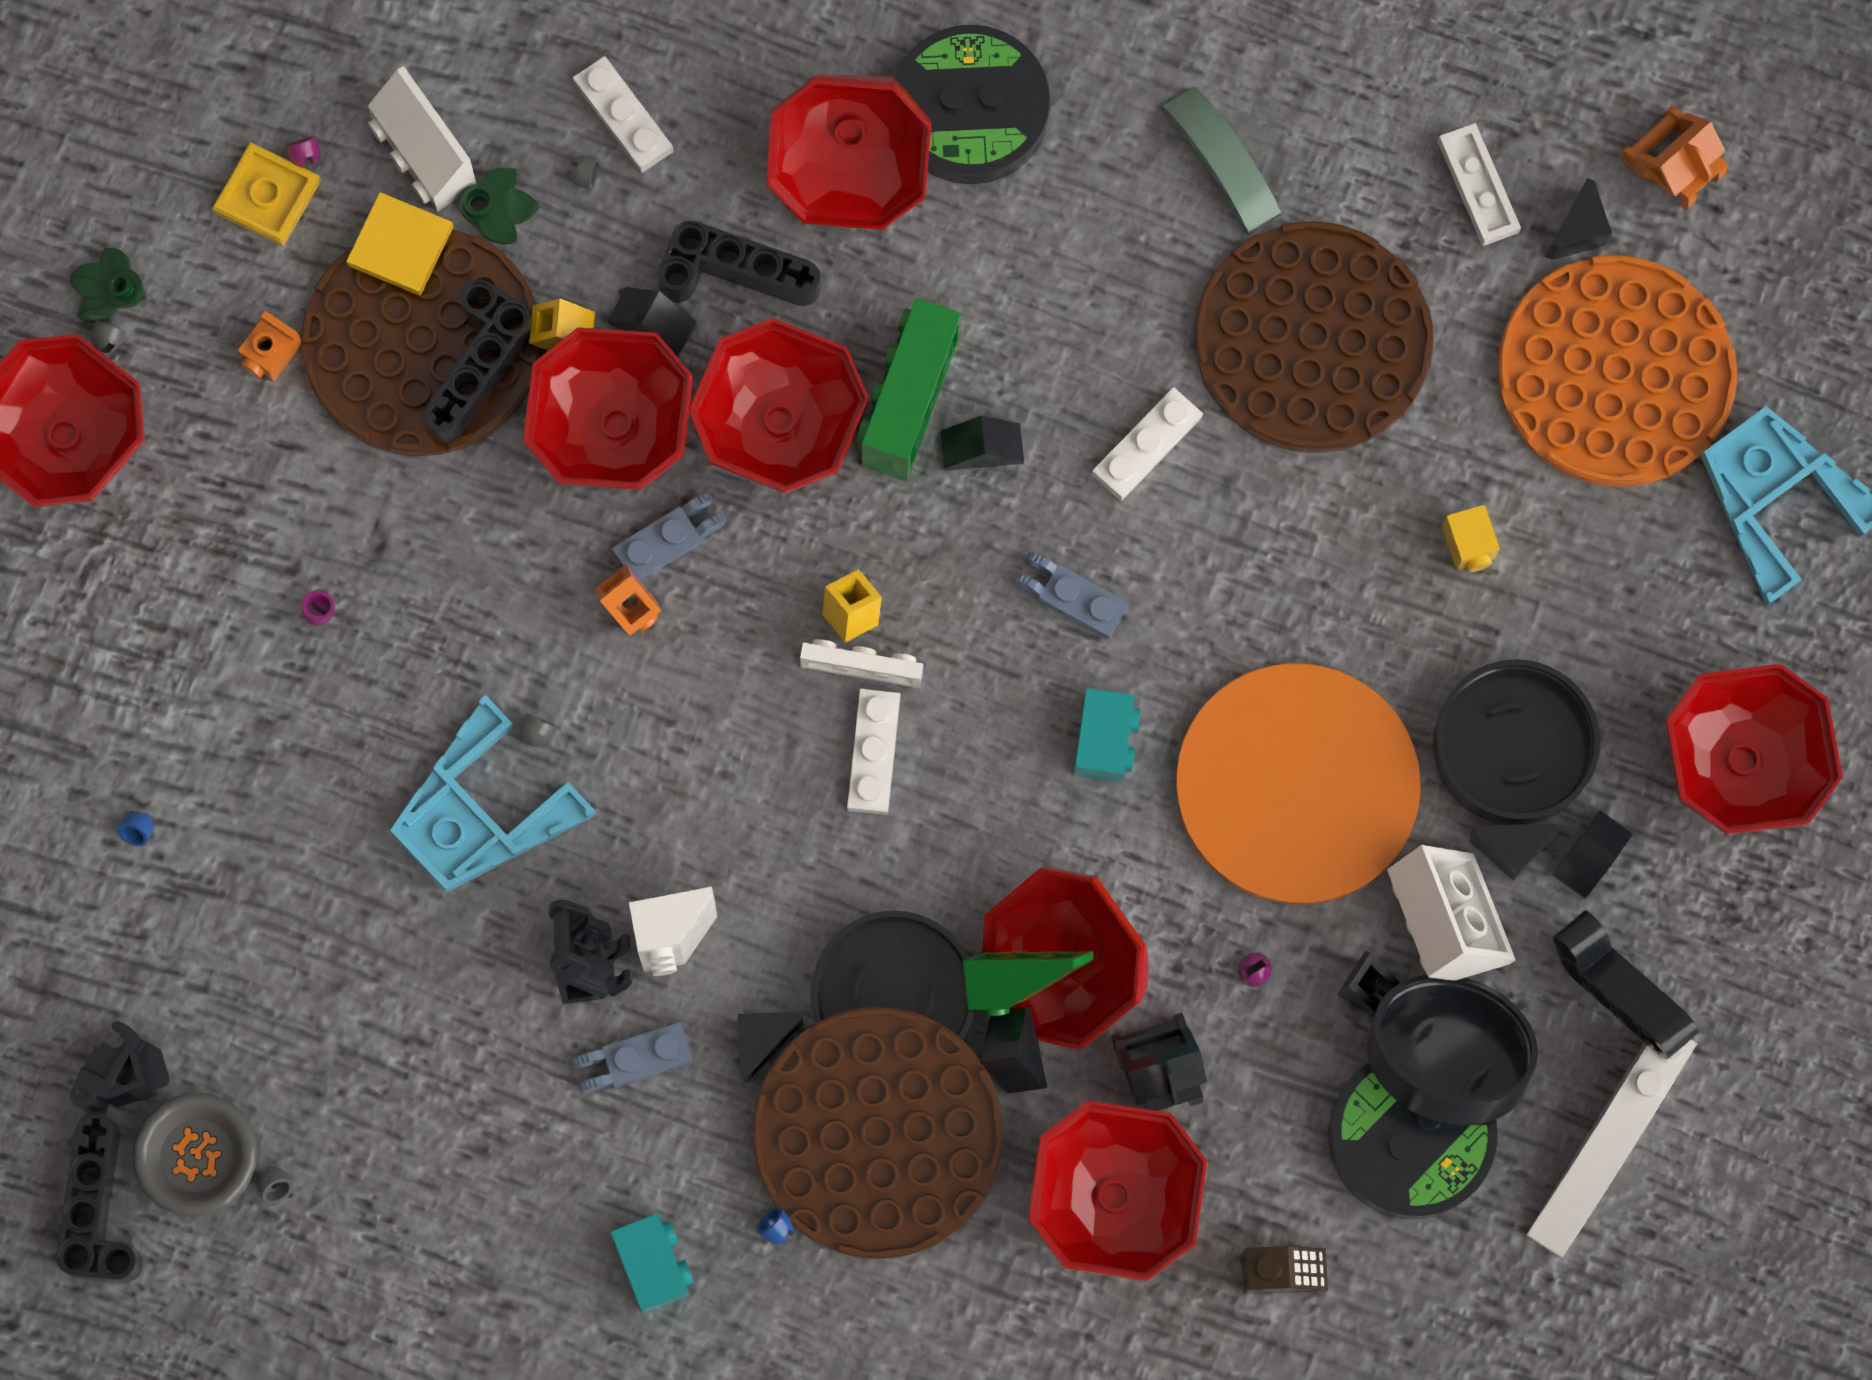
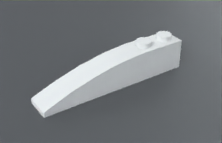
[1526,1040,1698,1258]

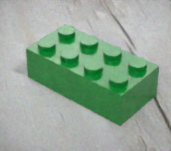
[857,298,962,482]

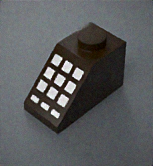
[1242,1246,1328,1294]

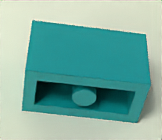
[1073,688,1141,783]
[611,1213,694,1314]

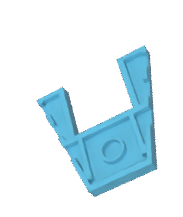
[1700,406,1872,605]
[390,695,596,893]

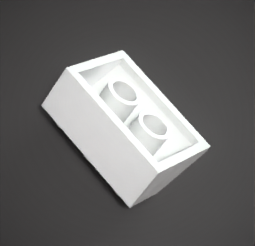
[368,66,477,212]
[1387,845,1516,981]
[629,887,717,976]

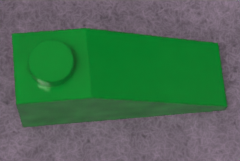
[963,951,1093,1016]

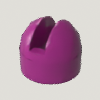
[285,136,320,168]
[302,590,335,626]
[1238,953,1272,987]

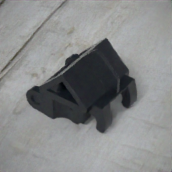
[549,900,632,1004]
[1111,1012,1207,1111]
[70,1021,170,1114]

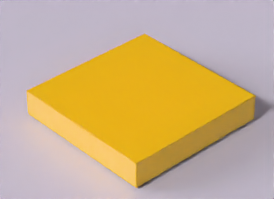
[212,142,321,247]
[346,192,454,296]

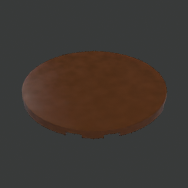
[1194,221,1433,453]
[301,229,542,456]
[752,1007,1003,1259]

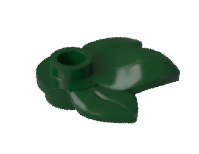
[459,168,539,245]
[70,248,144,323]

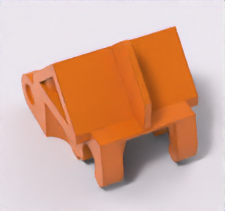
[1620,106,1728,210]

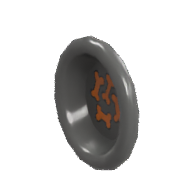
[133,1093,257,1217]

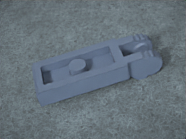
[612,492,728,581]
[1012,551,1129,640]
[571,1022,694,1094]

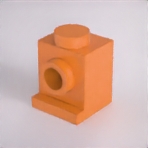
[237,311,302,382]
[595,564,661,636]

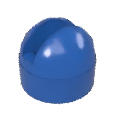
[117,810,154,847]
[757,1207,794,1245]

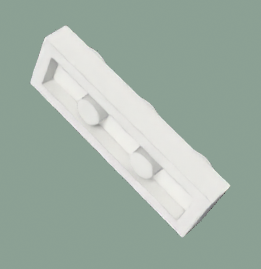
[573,56,674,173]
[1437,123,1521,246]
[1092,387,1203,501]
[800,639,923,688]
[847,689,901,815]

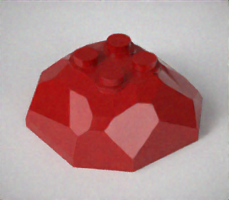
[766,74,932,230]
[689,318,869,494]
[523,327,693,490]
[0,334,145,508]
[1665,664,1843,835]
[982,866,1149,1050]
[1028,1101,1207,1281]

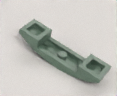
[1162,87,1281,235]

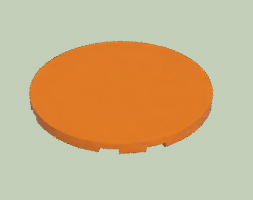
[1497,255,1737,487]
[1176,663,1421,905]

